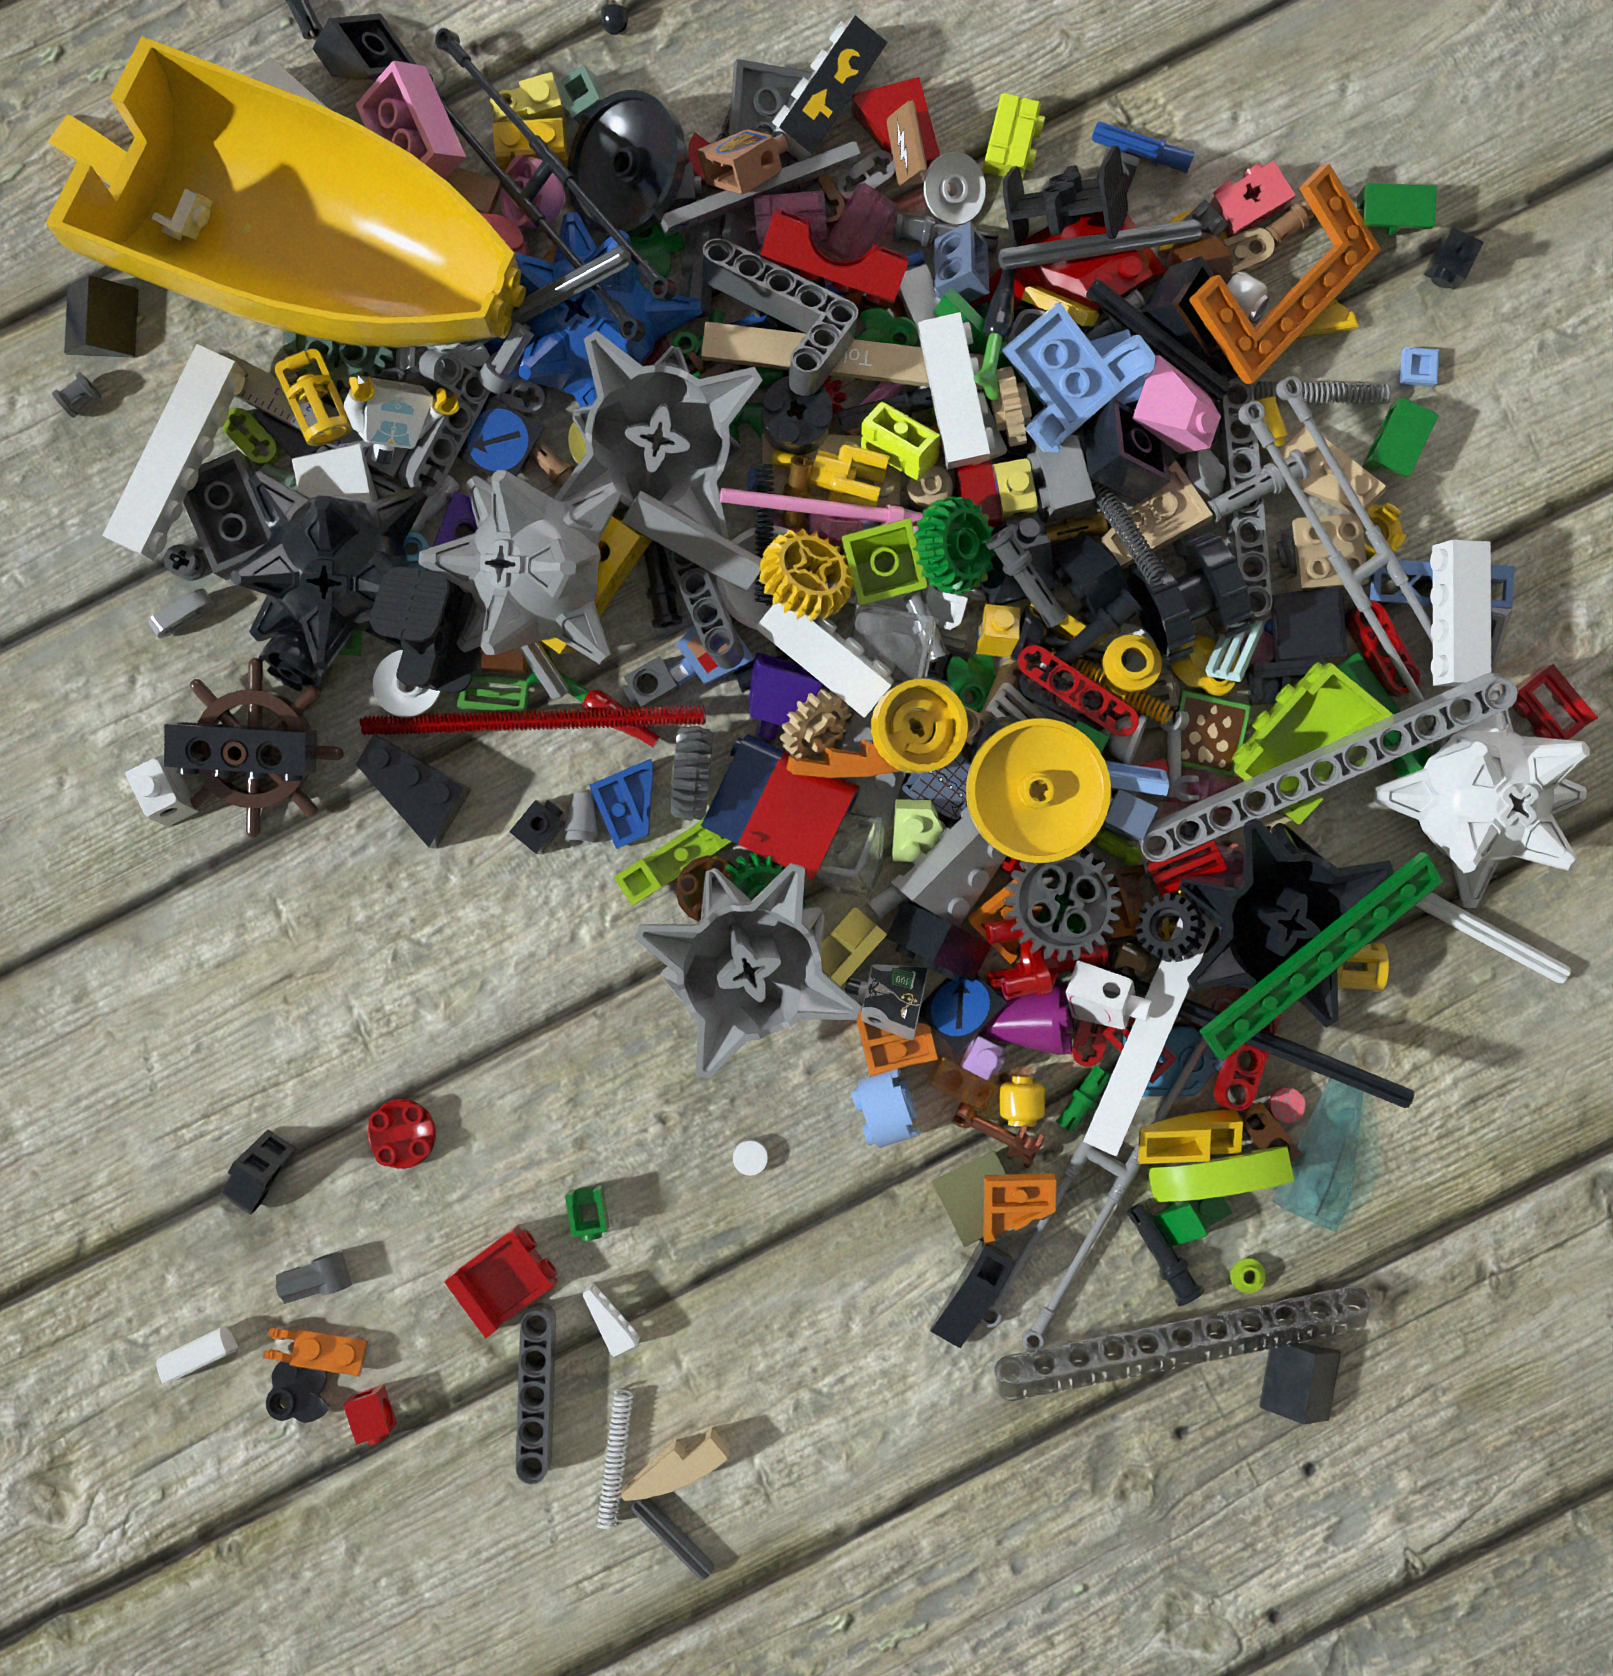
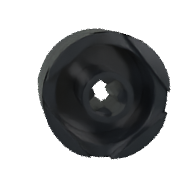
[761,376,833,455]

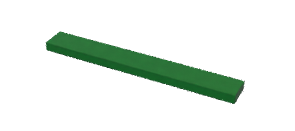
[1199,852,1444,1061]

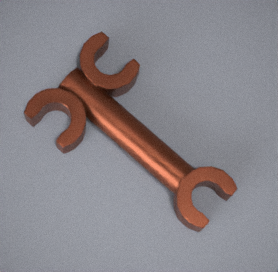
[952,1101,1045,1168]

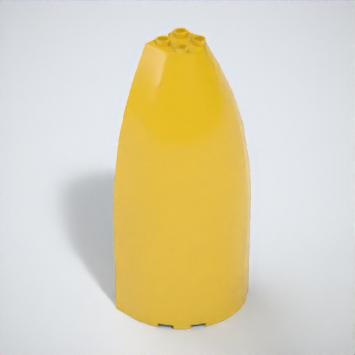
[45,36,526,348]

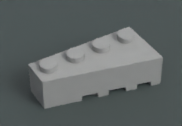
[891,806,1007,927]

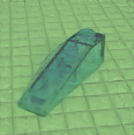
[1272,1078,1364,1232]

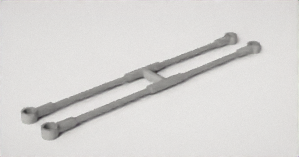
[1238,376,1468,753]
[981,986,1233,1353]

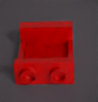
[444,1225,558,1339]

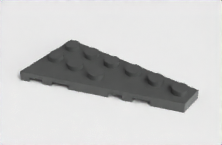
[721,59,813,257]

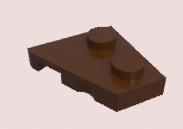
[1086,864,1145,942]

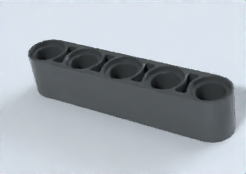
[662,545,744,669]
[515,1303,556,1485]

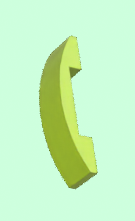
[613,818,732,906]
[1147,1145,1295,1202]

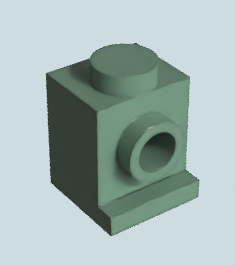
[556,64,606,125]

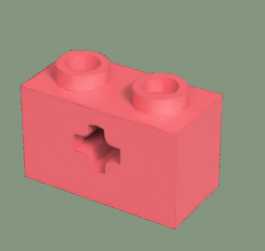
[1210,160,1296,238]

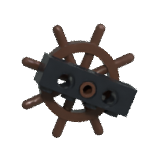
[164,658,344,838]

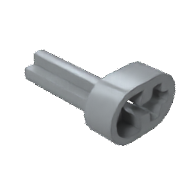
[478,322,534,394]

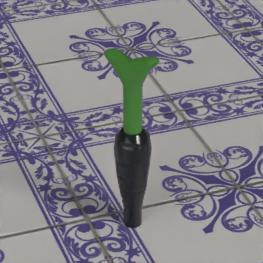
[974,269,1017,400]

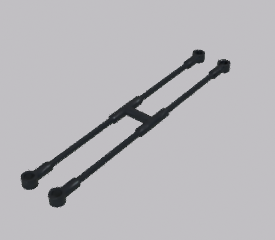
[429,28,677,342]

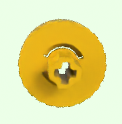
[871,678,968,774]

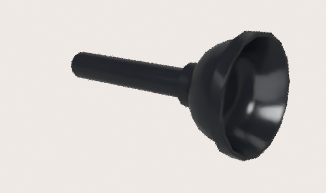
[1010,606,1127,667]

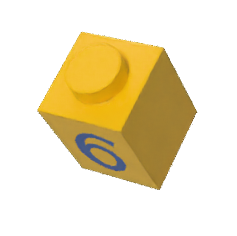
[976,604,1020,657]

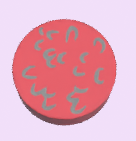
[1268,1087,1305,1123]

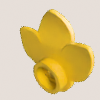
[1171,634,1240,696]

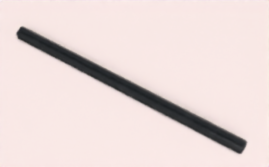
[1069,963,1415,1108]

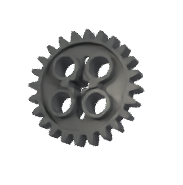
[1003,851,1121,962]

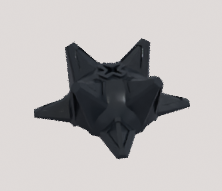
[231,470,428,670]
[1179,818,1395,1028]

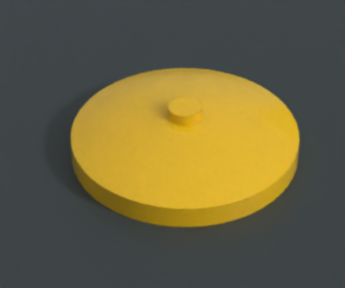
[966,718,1111,863]

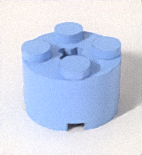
[852,1068,920,1148]

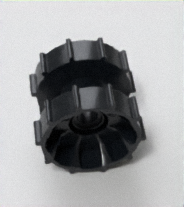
[1127,532,1254,663]

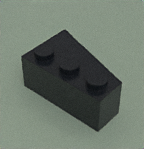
[356,734,472,849]

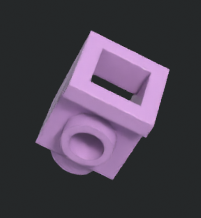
[959,1035,1006,1080]

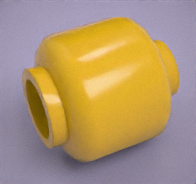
[1000,1075,1045,1127]

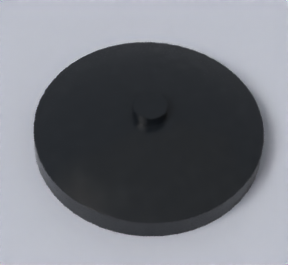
[568,90,686,236]

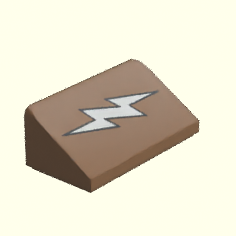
[887,100,927,186]

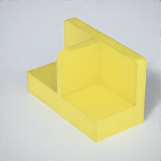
[821,907,887,987]

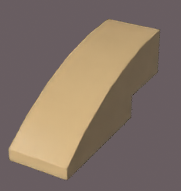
[620,1428,730,1501]

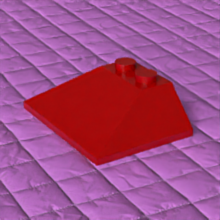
[1021,211,1166,328]

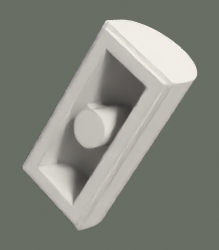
[156,1326,238,1384]

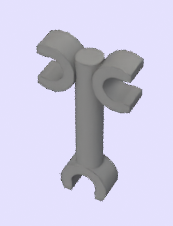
[1150,711,1199,802]

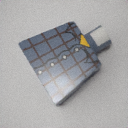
[901,753,971,820]

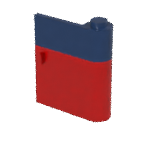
[701,734,861,881]

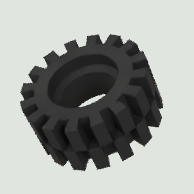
[1135,893,1206,962]

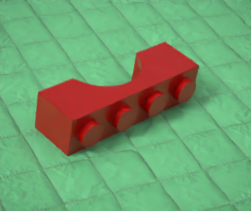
[760,207,909,305]

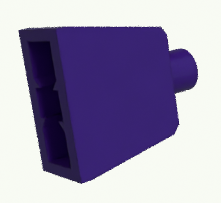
[748,652,822,740]

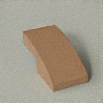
[445,167,502,214]

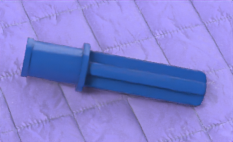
[1092,122,1195,174]

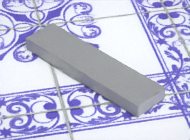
[622,490,762,591]

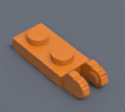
[263,1328,368,1377]

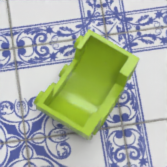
[1232,662,1394,825]

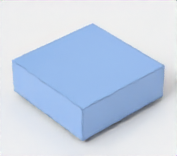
[1399,347,1439,387]

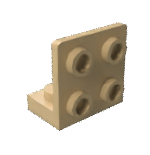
[1285,513,1369,593]

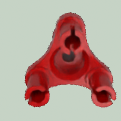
[985,917,1108,1000]

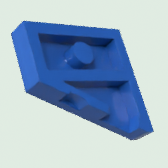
[589,759,654,849]

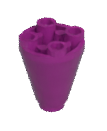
[979,984,1074,1055]

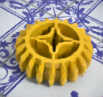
[759,528,855,622]

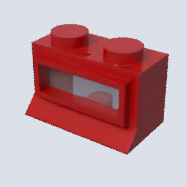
[1512,664,1598,740]

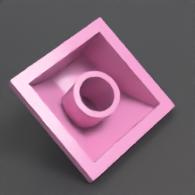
[1132,355,1221,454]

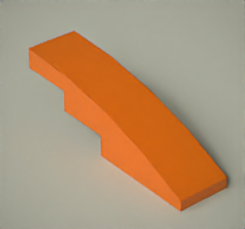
[787,739,907,778]

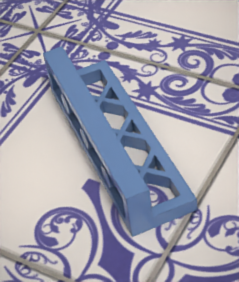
[1369,560,1515,609]

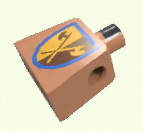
[697,129,788,195]

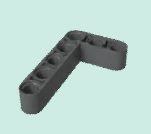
[702,238,858,396]

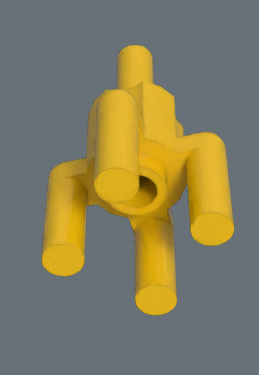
[772,444,890,507]

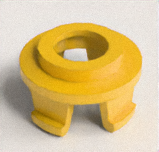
[1352,502,1407,561]
[1101,634,1162,695]

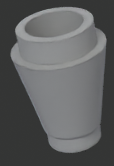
[562,792,597,845]

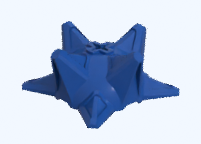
[484,212,702,407]

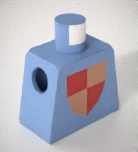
[668,614,755,687]

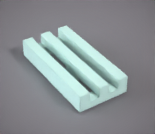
[1206,620,1264,682]

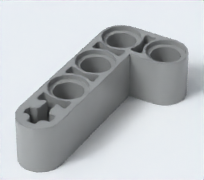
[399,349,490,496]

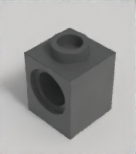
[623,656,679,710]

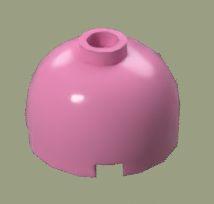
[500,155,565,230]

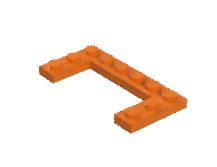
[1189,163,1381,385]

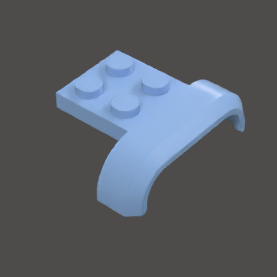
[1001,302,1156,453]

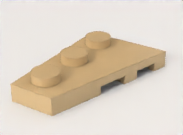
[1102,460,1213,570]

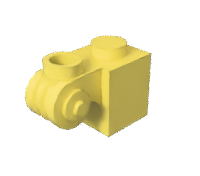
[489,72,567,123]

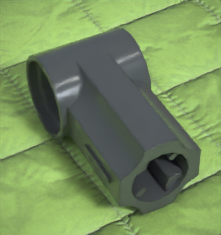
[276,1251,352,1304]

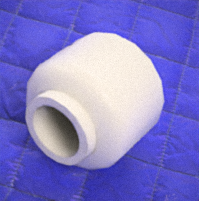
[1227,272,1270,322]

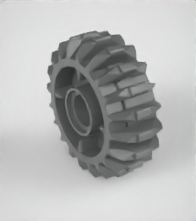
[671,725,713,821]

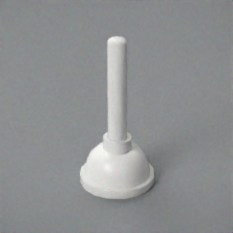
[1033,702,1148,765]

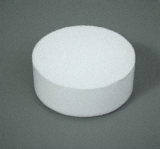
[733,1139,768,1176]

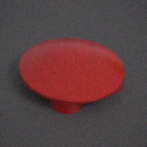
[367,1099,436,1169]

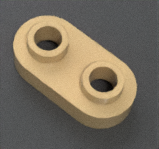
[1223,228,1275,276]

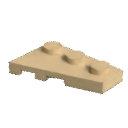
[1261,426,1386,514]

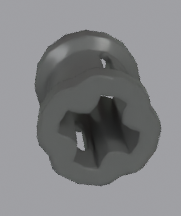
[52,372,102,418]
[164,544,206,581]

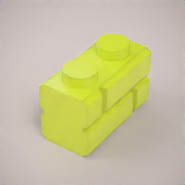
[982,93,1045,179]
[861,402,940,481]

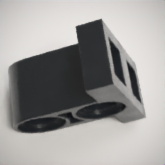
[221,1129,297,1215]

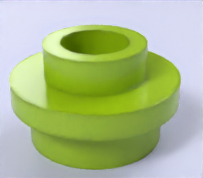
[1230,1258,1266,1294]

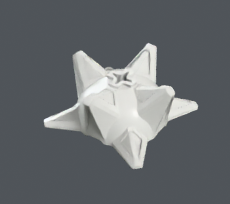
[1374,683,1590,908]

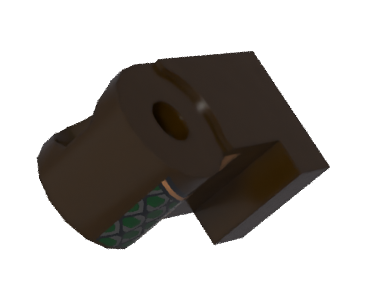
[1104,939,1150,979]

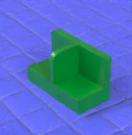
[1357,183,1437,236]
[1362,397,1438,477]

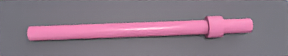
[720,488,923,526]

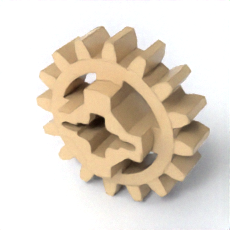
[990,366,1032,447]
[780,689,852,759]

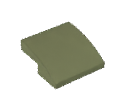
[932,1150,1006,1247]

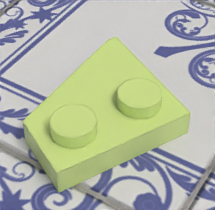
[892,799,946,862]

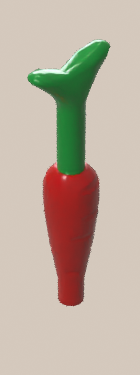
[526,648,660,748]

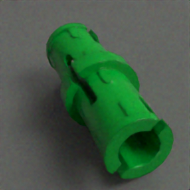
[1055,1065,1111,1134]

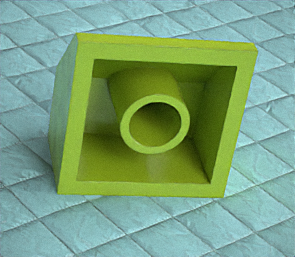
[841,518,928,606]

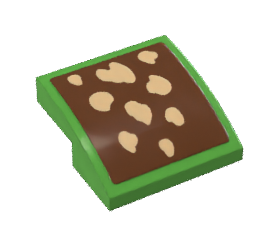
[1165,689,1250,777]

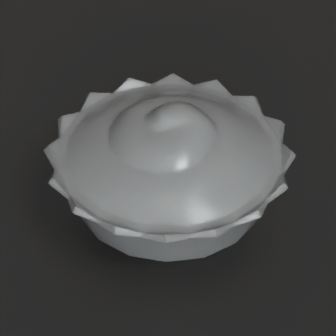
[1182,448,1226,502]

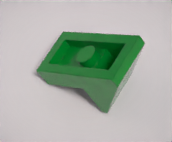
[1153,1196,1232,1247]

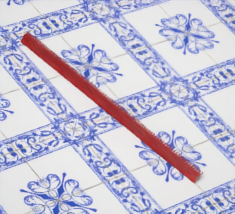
[359,705,706,736]

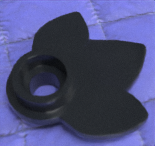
[266,1361,330,1423]

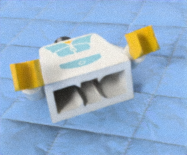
[344,375,459,464]

